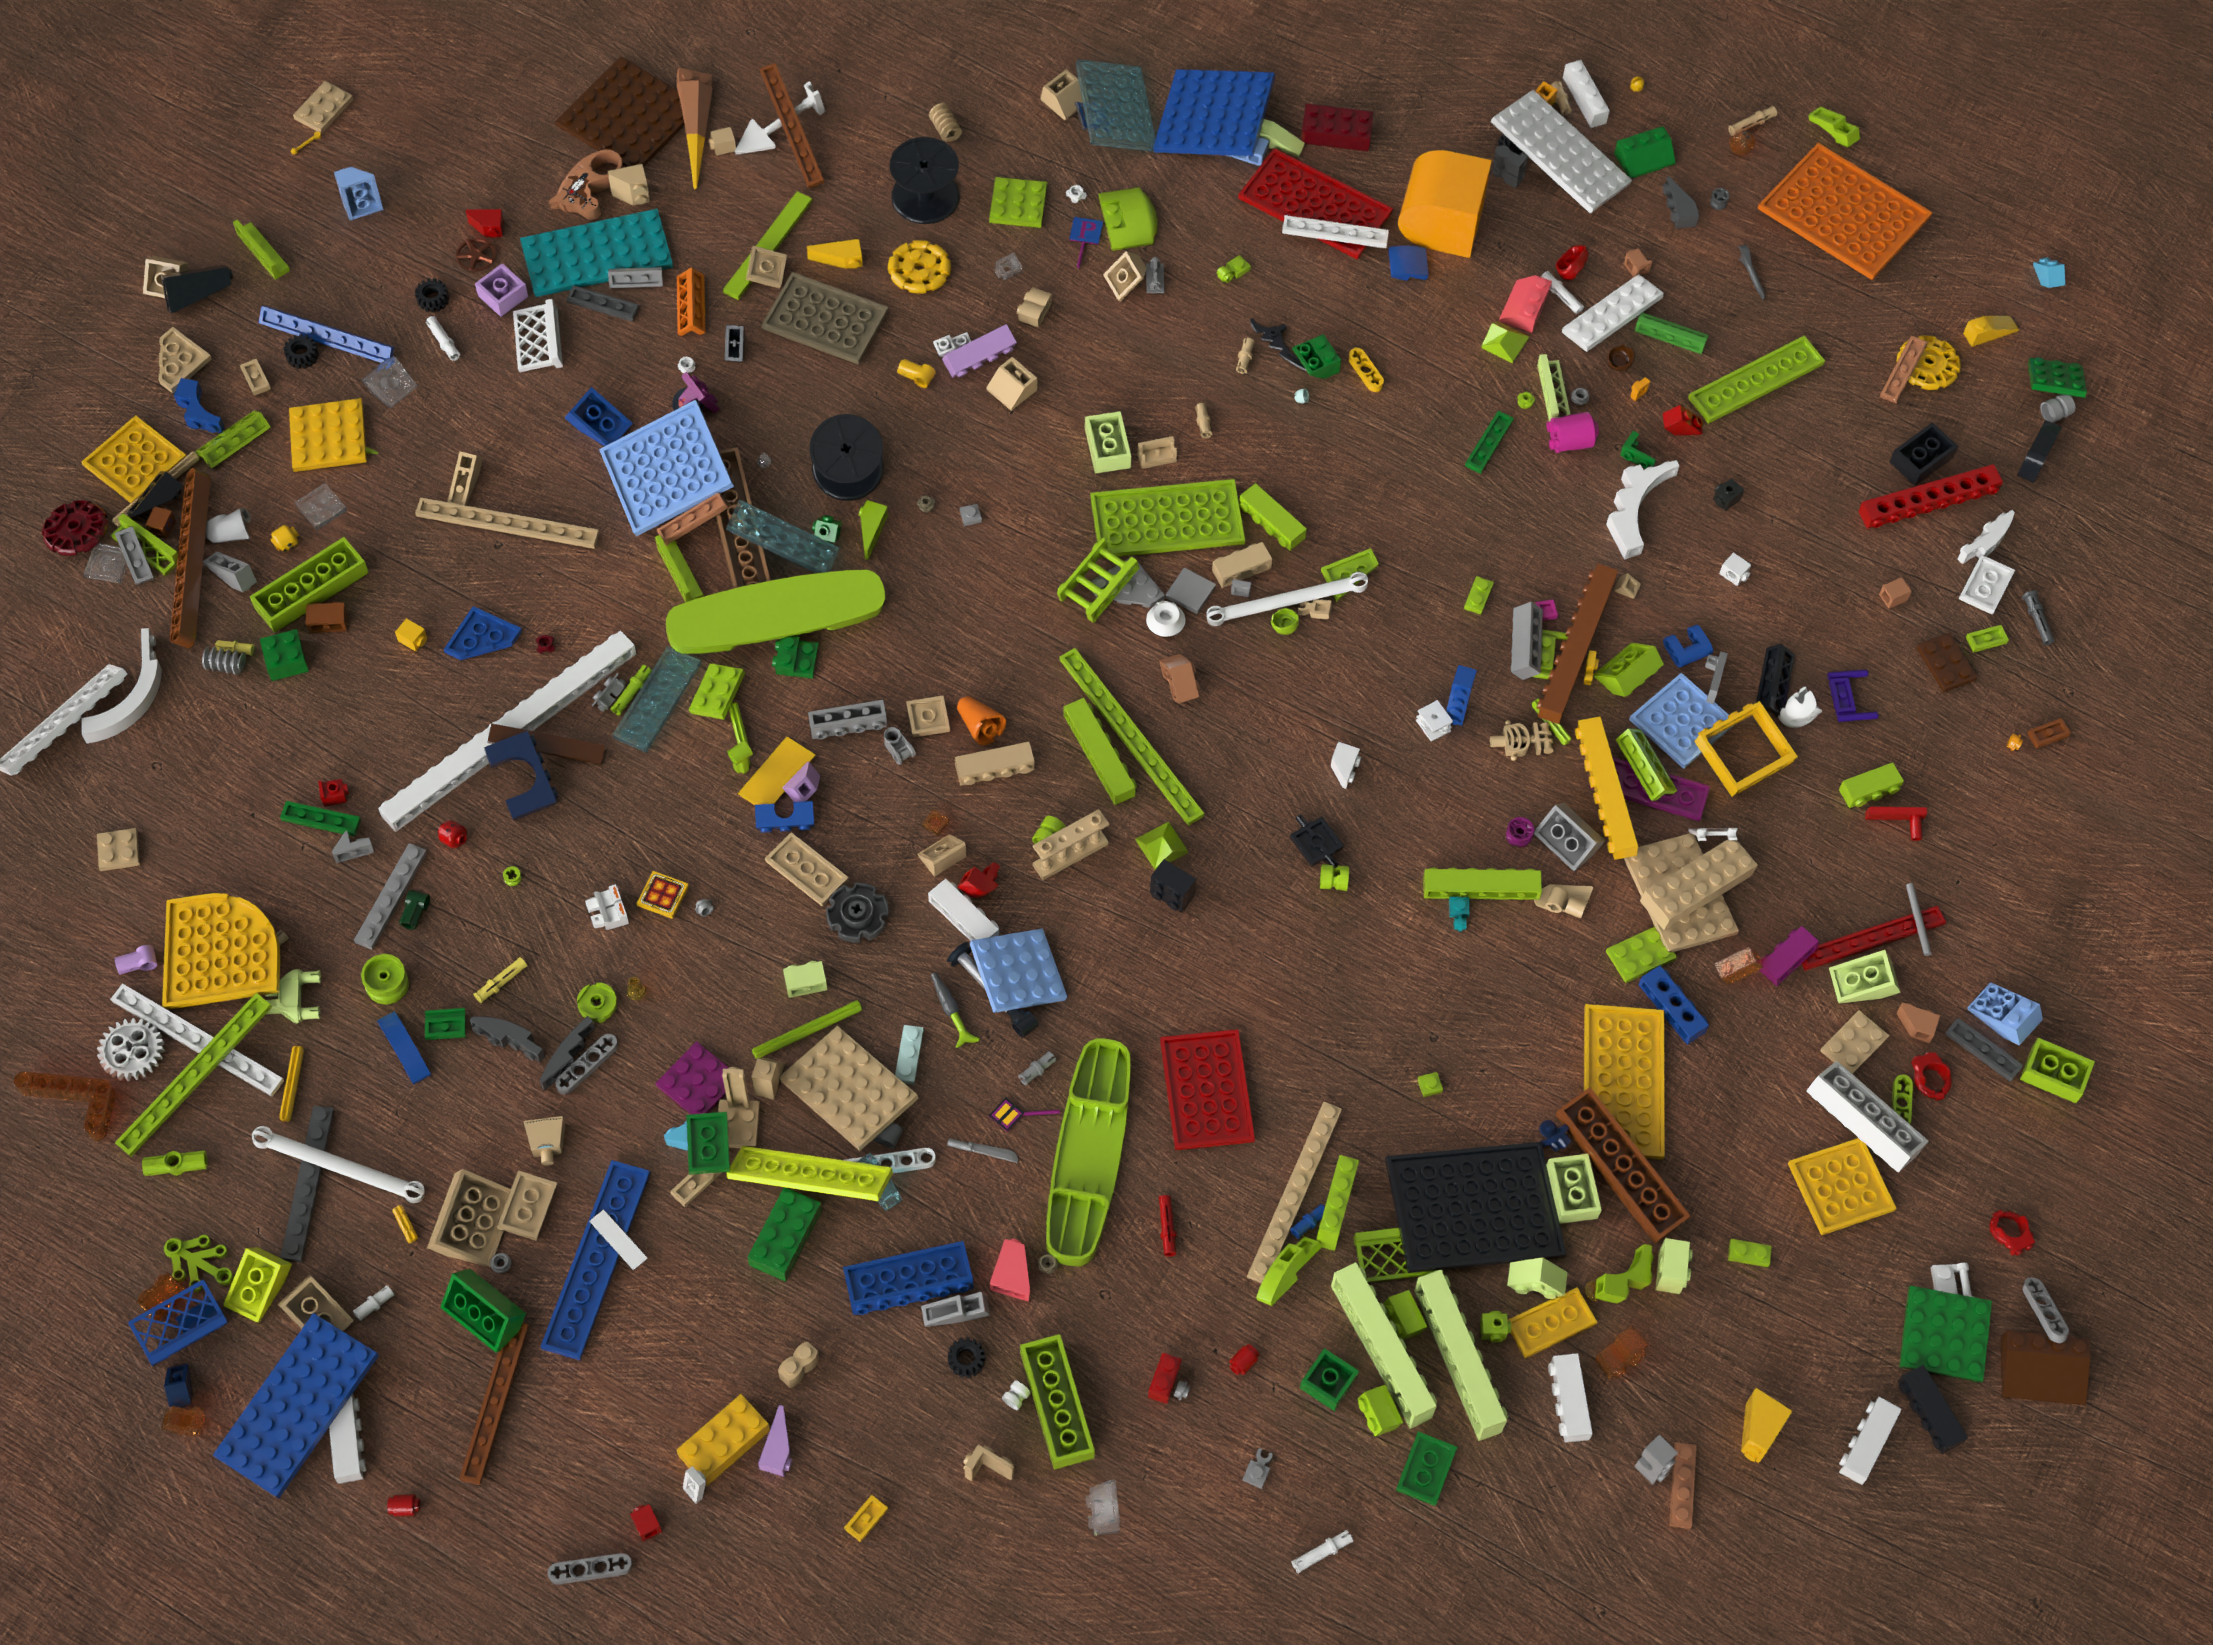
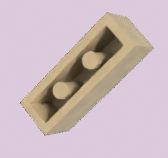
[1212,542,1272,588]

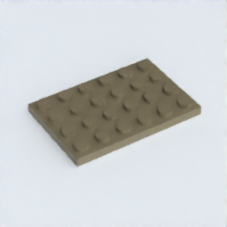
[762,272,889,365]

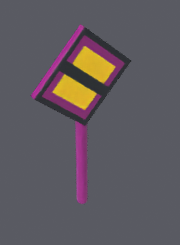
[989,1098,1061,1132]

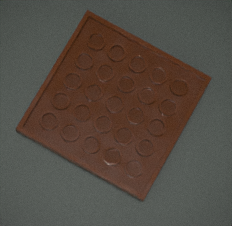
[555,56,685,167]

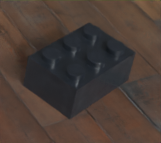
[1889,422,1958,486]

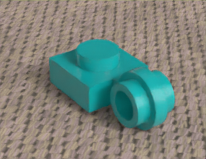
[1449,897,1470,932]

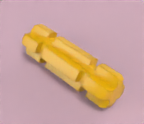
[392,1205,418,1243]

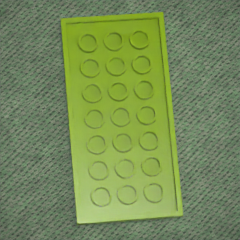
[1090,479,1245,558]

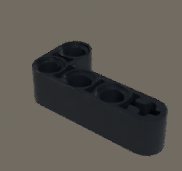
[2017,420,2062,483]

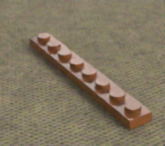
[759,63,824,189]
[459,1323,529,1485]

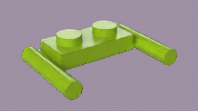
[1532,629,1568,680]

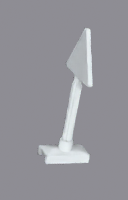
[735,81,826,155]

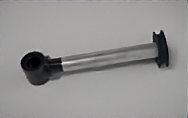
[947,942,1039,1038]

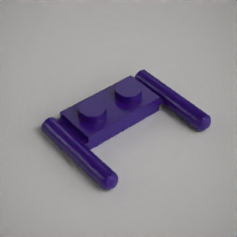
[1827,669,1879,722]

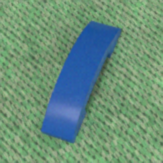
[377,1011,431,1084]

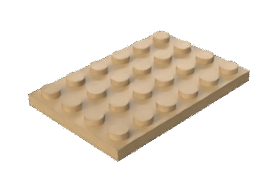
[1624,833,1739,953]
[780,1026,919,1151]

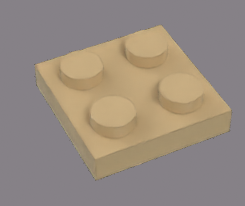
[746,246,787,289]
[906,696,950,738]
[97,828,140,871]

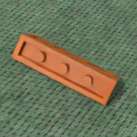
[677,267,706,336]

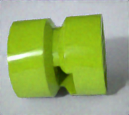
[1032,816,1066,844]
[1320,864,1349,891]

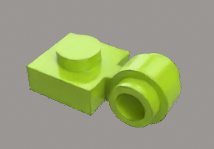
[1217,255,1251,283]

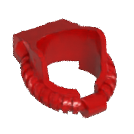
[1911,1052,1952,1101]
[1989,1210,2035,1256]

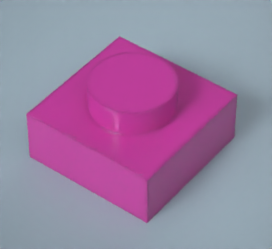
[1535,600,1558,621]

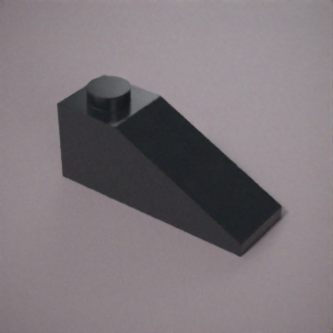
[126,471,183,516]

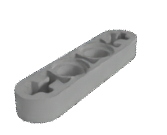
[555,1034,618,1095]
[2022,1277,2069,1343]
[548,1553,632,1585]

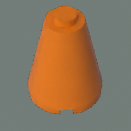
[957,696,1006,746]

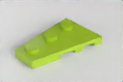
[1321,548,1379,602]

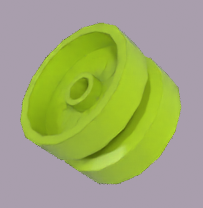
[361,954,409,1005]

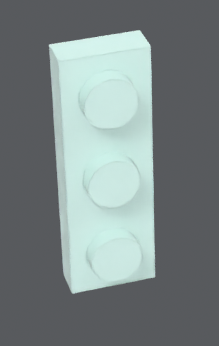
[895,1025,924,1085]

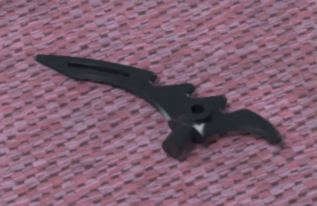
[1250,318,1306,371]

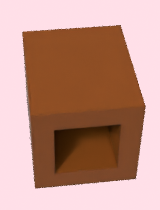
[146,506,176,539]

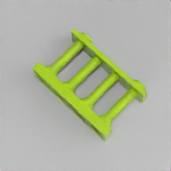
[1057,538,1140,623]

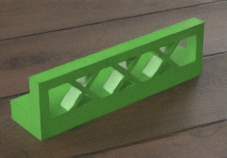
[1635,312,1709,354]

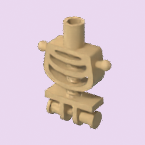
[1490,720,1554,761]

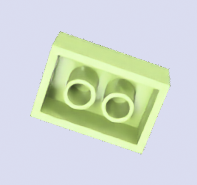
[1085,411,1131,474]
[1546,1154,1601,1224]

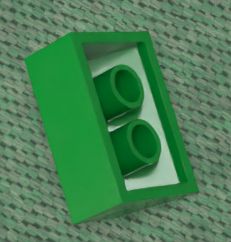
[1614,126,1676,179]

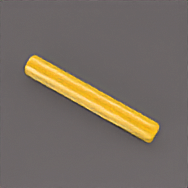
[279,1046,304,1122]

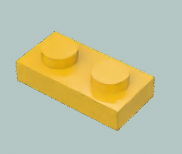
[844,1495,888,1542]

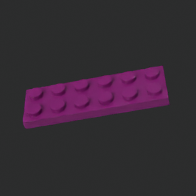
[1589,757,1710,822]

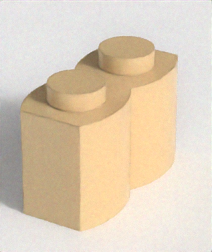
[1017,287,1052,327]
[778,1341,819,1388]

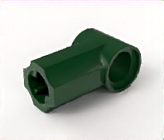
[399,890,430,930]

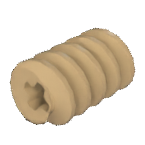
[929,103,962,142]

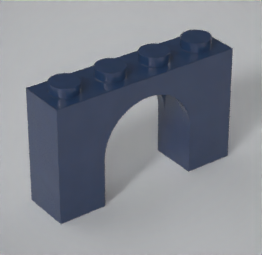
[484,731,559,821]

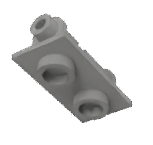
[1146,257,1164,293]
[591,673,626,712]

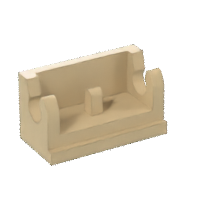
[1137,436,1177,469]

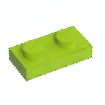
[1464,576,1494,615]
[1966,625,2009,653]
[1728,1239,1771,1267]

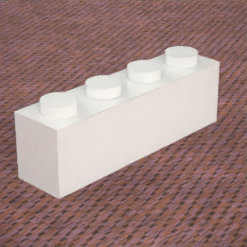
[1563,60,1609,128]
[928,878,999,941]
[1548,1354,1592,1442]
[329,1394,366,1484]
[1839,1397,1902,1485]

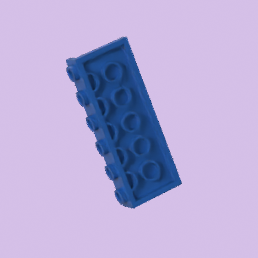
[843,1241,974,1315]

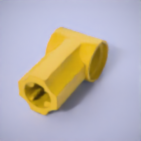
[897,359,936,388]

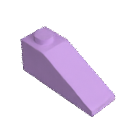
[758,1405,793,1477]

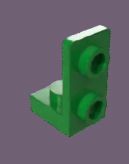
[1620,431,1656,469]

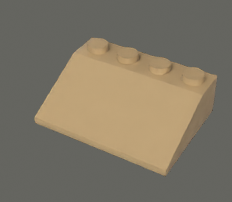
[427,1169,511,1267]

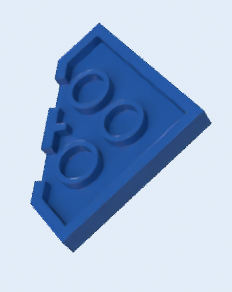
[444,606,522,660]

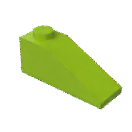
[859,500,888,560]

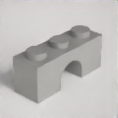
[1635,1435,1678,1484]

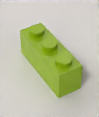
[1839,762,1904,808]

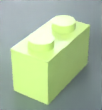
[783,961,827,998]

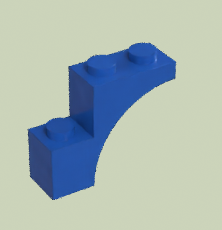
[174,378,225,433]

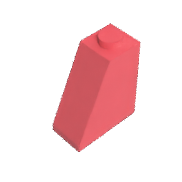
[990,1239,1030,1302]

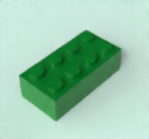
[747,1187,822,1282]

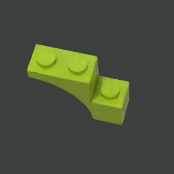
[1595,1244,1653,1304]

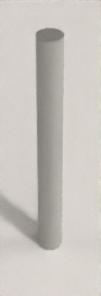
[1906,883,1932,956]

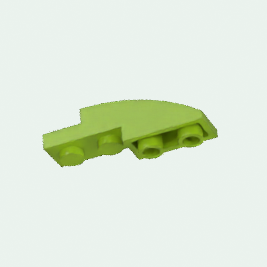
[1256,1236,1321,1306]

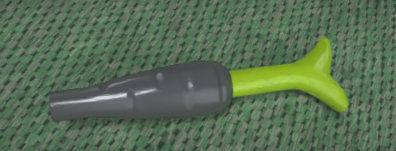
[930,972,980,1048]

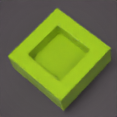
[1417,1072,1443,1097]

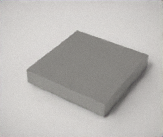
[1165,568,1216,614]

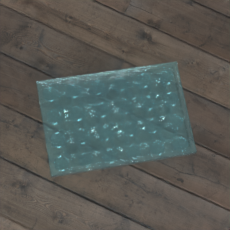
[1076,59,1156,152]

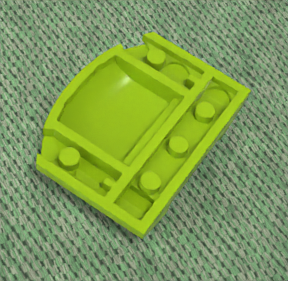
[1098,187,1158,251]

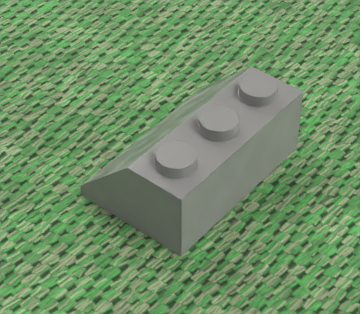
[1533,803,1605,871]

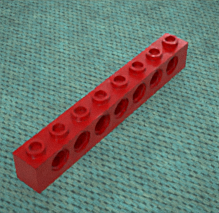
[1858,464,2003,529]

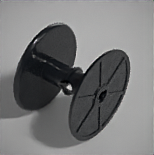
[889,137,960,224]
[810,414,884,501]

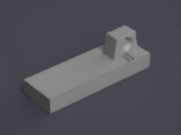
[608,267,663,288]
[115,527,154,585]
[1705,651,1728,704]

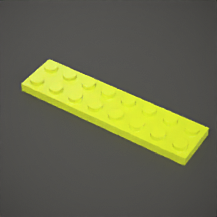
[727,1146,893,1201]

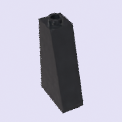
[161,265,233,313]

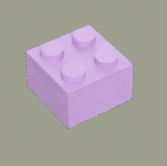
[475,263,528,317]

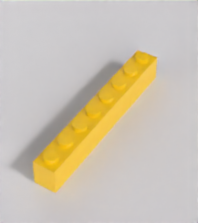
[1575,716,1638,860]

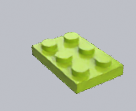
[689,663,745,720]
[1606,927,1677,983]

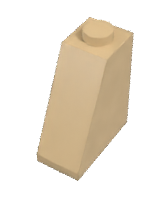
[752,1058,785,1100]

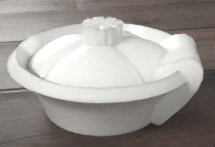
[1146,601,1185,637]

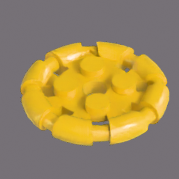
[888,240,951,294]
[1897,335,1961,390]

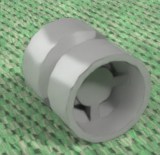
[2040,394,2076,423]

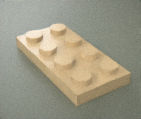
[765,832,849,907]

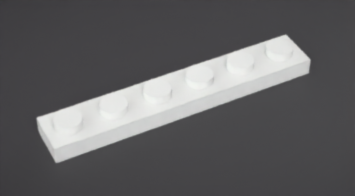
[1282,215,1389,248]

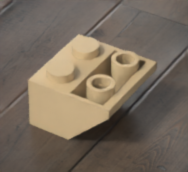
[1040,69,1088,120]
[987,357,1037,411]

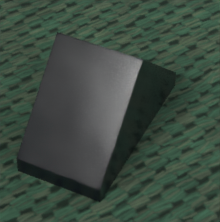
[725,324,746,362]

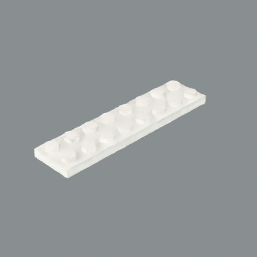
[0,664,127,776]

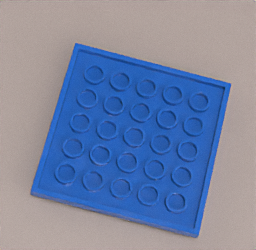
[1153,69,1275,156]

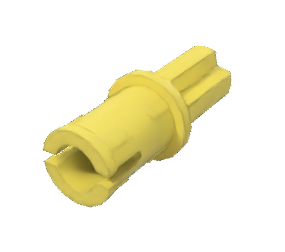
[215,640,254,656]

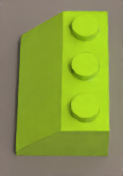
[1593,643,1664,697]

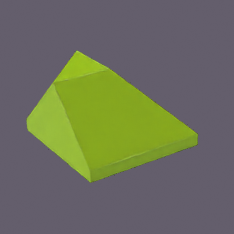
[1481,321,1529,363]
[1136,822,1188,870]

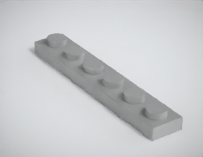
[354,843,427,950]

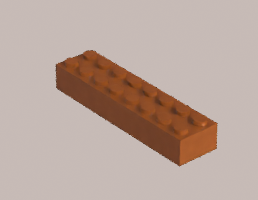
[1555,1087,1691,1244]

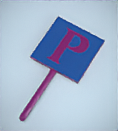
[1069,217,1103,268]

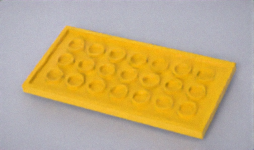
[1583,1004,1665,1160]

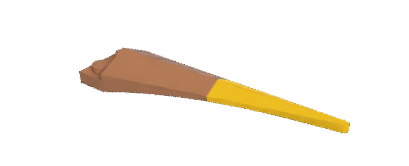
[677,68,713,189]

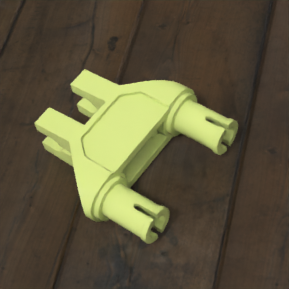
[265,969,321,1023]

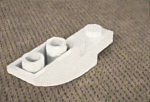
[1958,510,2014,564]

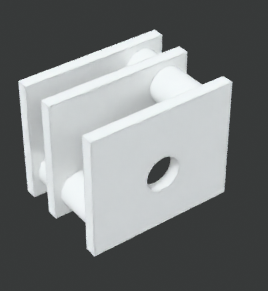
[1416,700,1453,742]

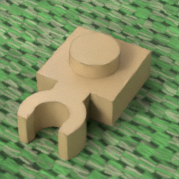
[1298,599,1332,619]

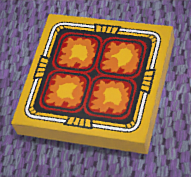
[637,871,689,919]

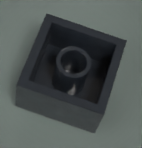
[1150,859,1196,913]

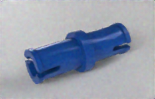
[1290,1204,1325,1239]

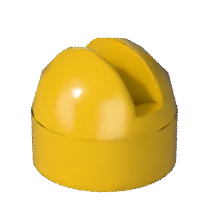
[1630,76,1644,92]

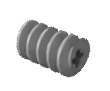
[202,646,246,675]

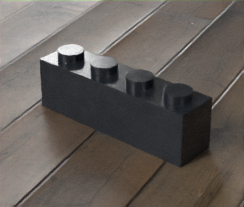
[1898,1365,1968,1454]

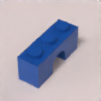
[755,801,815,833]

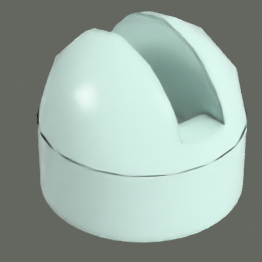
[1294,388,1309,403]

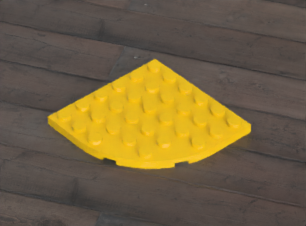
[162,893,280,1010]

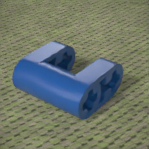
[1663,624,1713,668]

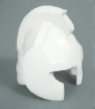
[1778,687,1822,728]

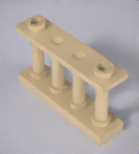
[1033,809,1109,880]

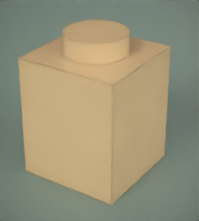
[709,127,736,156]

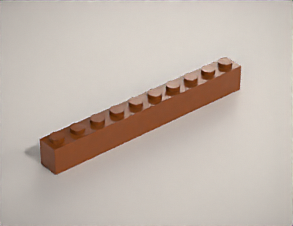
[1536,563,1619,724]

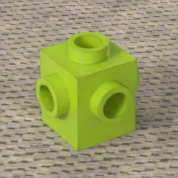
[1480,1311,1511,1343]

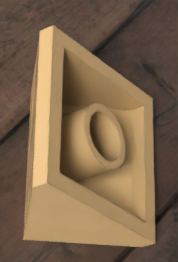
[918,834,966,877]

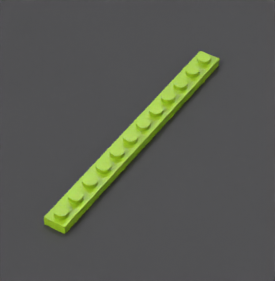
[1060,648,1204,826]

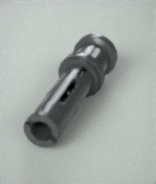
[2022,590,2055,645]

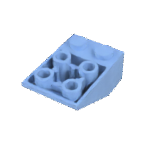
[1967,982,2043,1046]

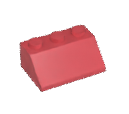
[1499,275,1552,333]

